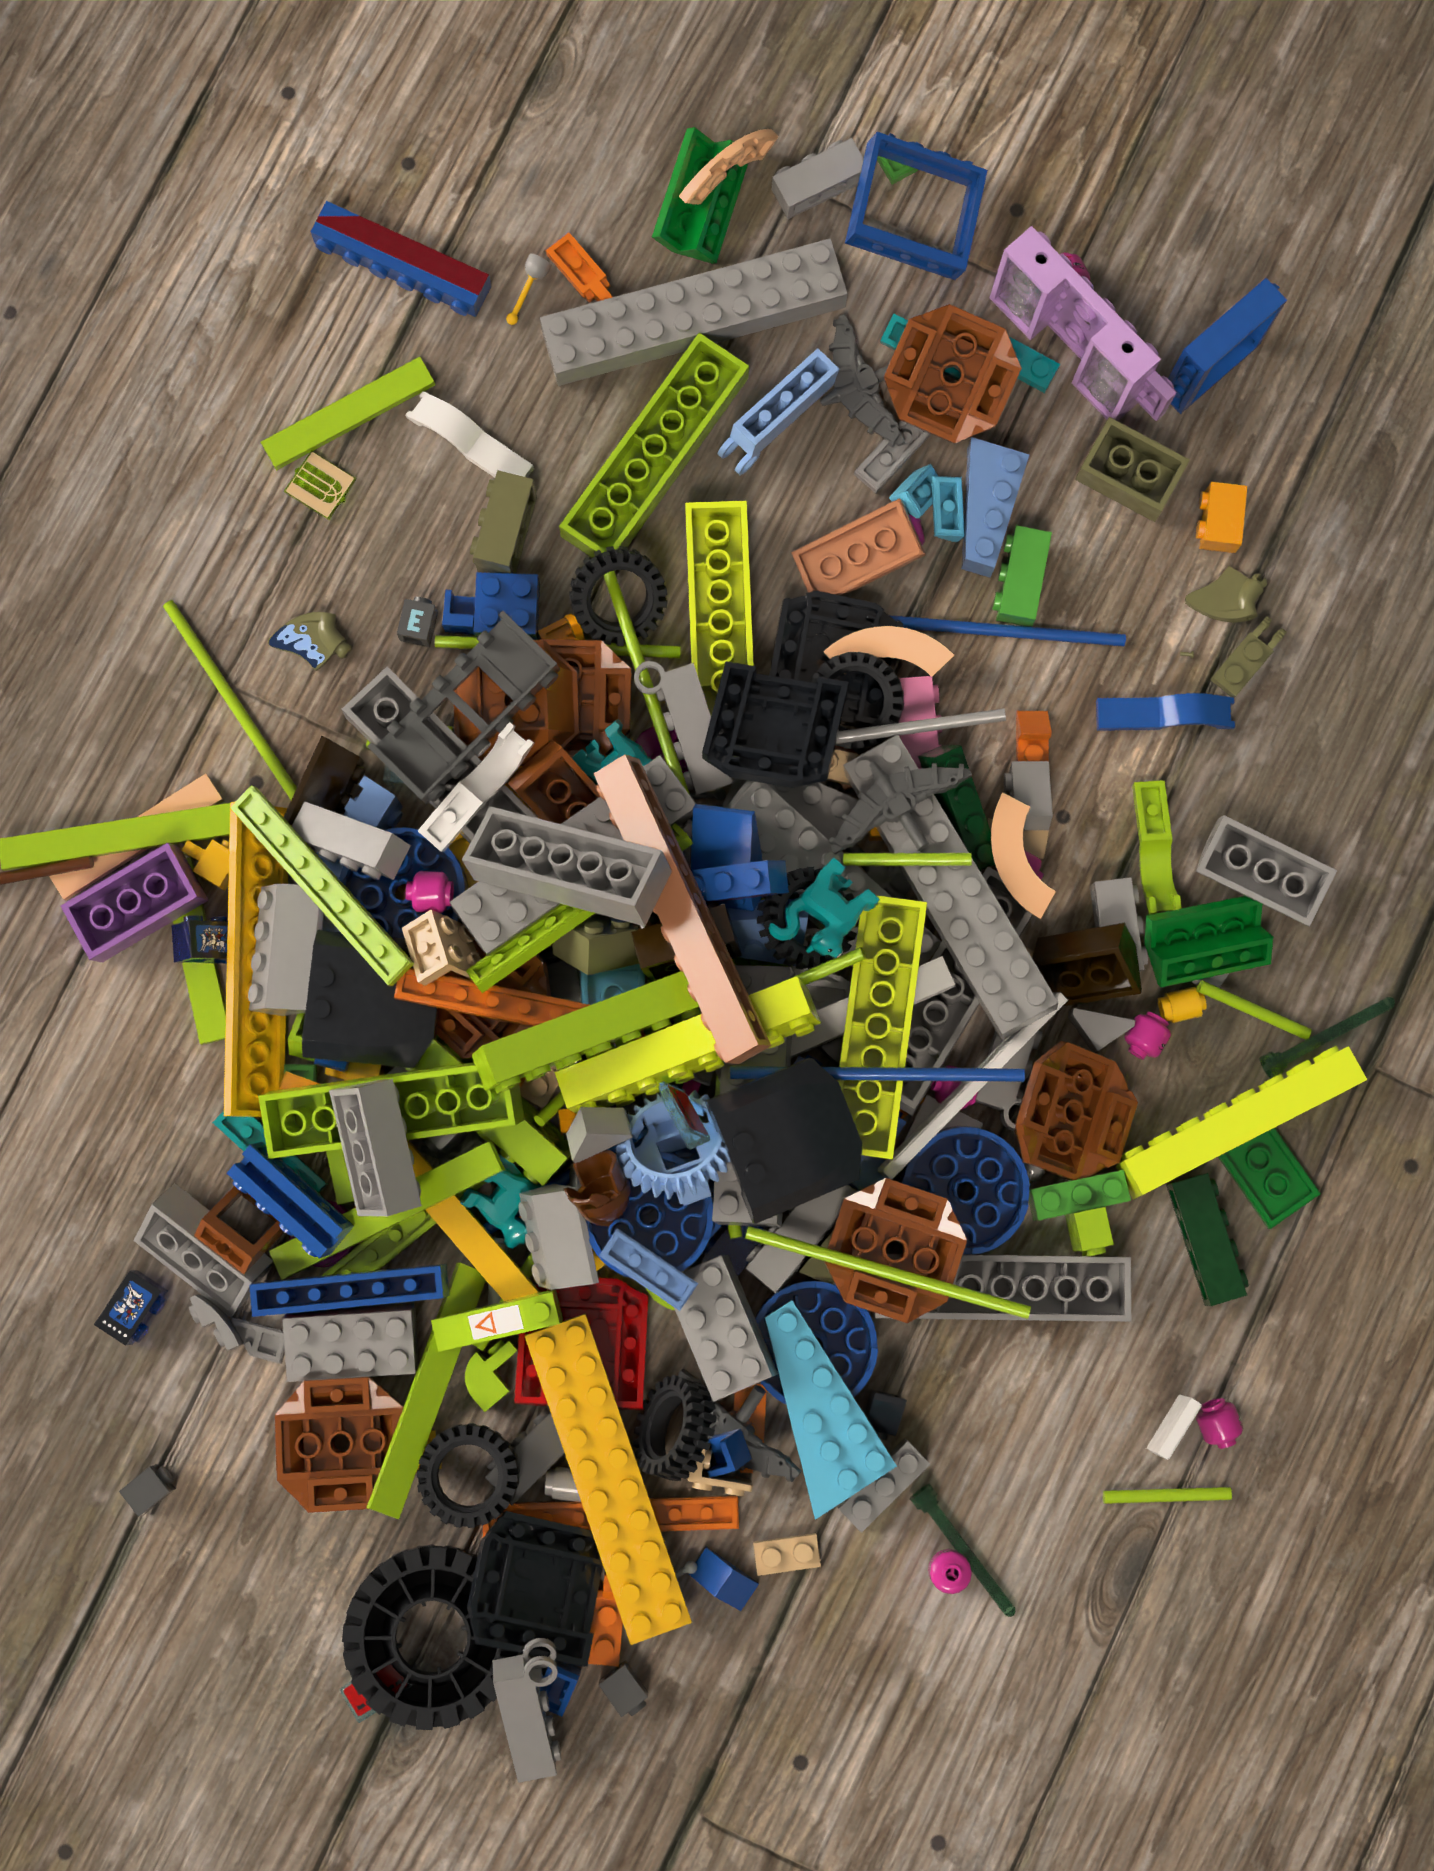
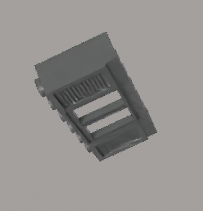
[367,611,560,804]

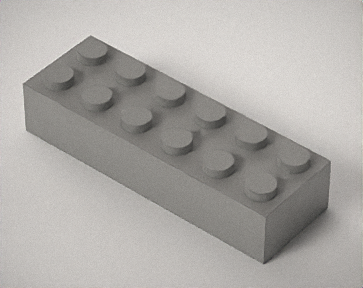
[462,806,672,926]

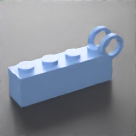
[717,348,839,475]

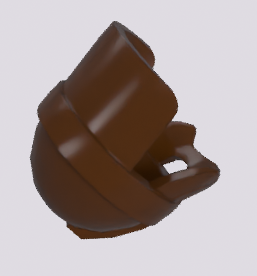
[564,1149,631,1226]

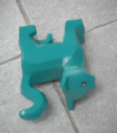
[572,719,653,785]
[768,858,880,958]
[460,1152,545,1249]

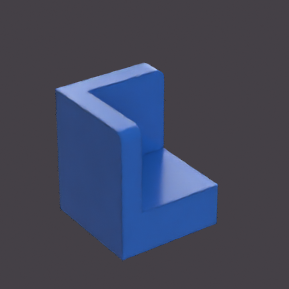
[442,589,475,634]
[707,1428,752,1478]

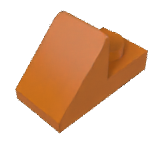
[1016,711,1052,761]

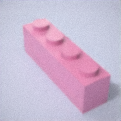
[899,676,942,769]

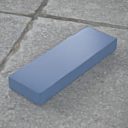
[599,1228,698,1311]

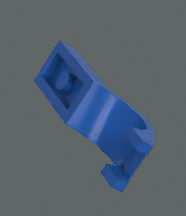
[1096,693,1235,731]

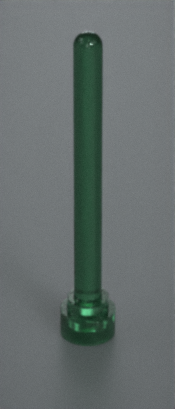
[1259,997,1395,1079]
[910,1483,1016,1617]

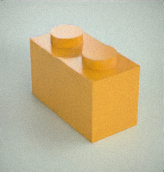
[1196,482,1247,553]

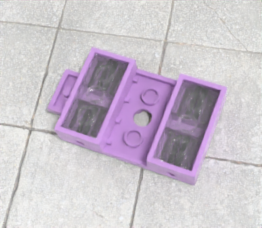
[990,226,1176,421]

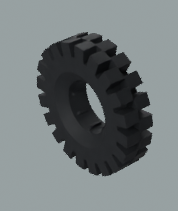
[342,1545,518,1730]

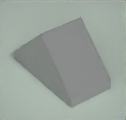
[1068,1008,1135,1053]
[566,1107,633,1163]

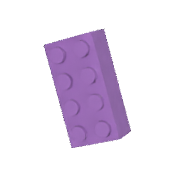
[61,843,208,963]

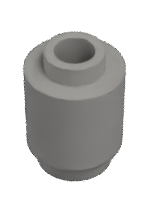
[545,1467,581,1502]

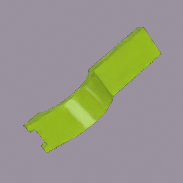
[1132,780,1182,915]

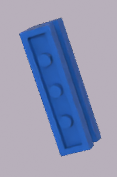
[226,1142,354,1259]

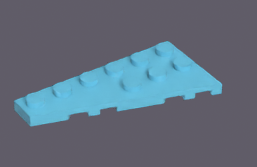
[765,1300,897,1520]

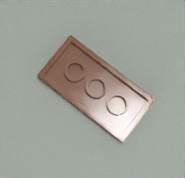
[791,498,926,596]

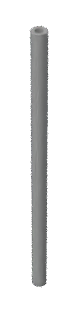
[836,708,1006,744]

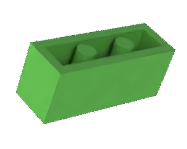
[992,525,1052,627]
[1029,1170,1131,1221]

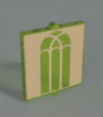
[284,450,356,520]

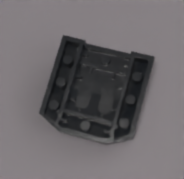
[769,591,903,728]
[702,661,849,788]
[302,930,439,1069]
[705,1058,862,1224]
[467,1511,604,1667]

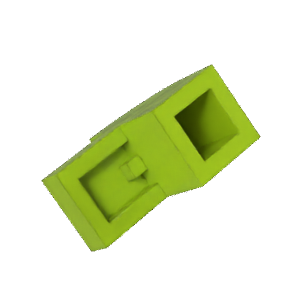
[465,1339,518,1412]

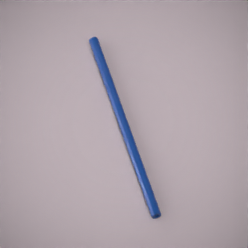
[889,615,1126,646]
[730,1066,1025,1082]

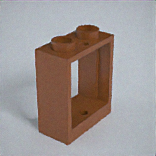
[194,1186,284,1274]

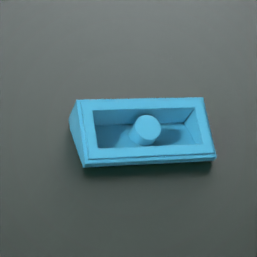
[889,464,938,519]
[932,476,964,542]

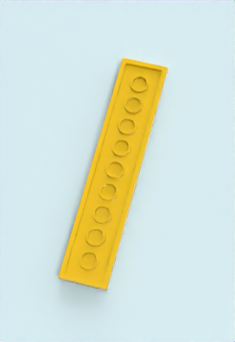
[224,801,288,1118]
[525,1313,692,1645]

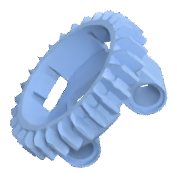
[616,1088,730,1206]

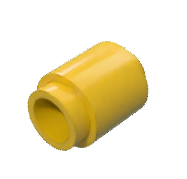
[1158,987,1207,1023]

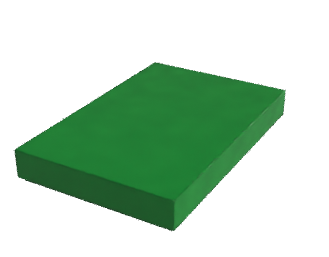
[1218,1128,1321,1229]

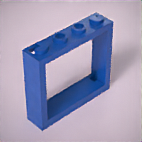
[845,132,988,280]
[1168,278,1287,414]

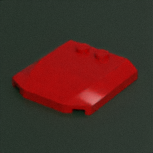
[514,1278,649,1410]

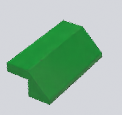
[652,127,748,264]
[1144,896,1274,987]

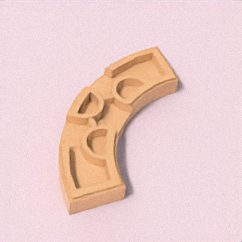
[679,129,778,205]
[823,626,955,677]
[991,792,1056,920]

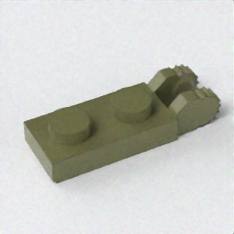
[1210,616,1287,698]

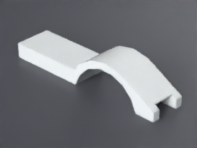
[405,392,534,478]
[418,722,535,852]

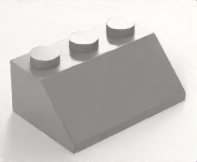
[518,1184,599,1290]

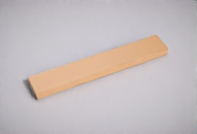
[49,774,224,901]

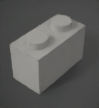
[1004,761,1053,830]

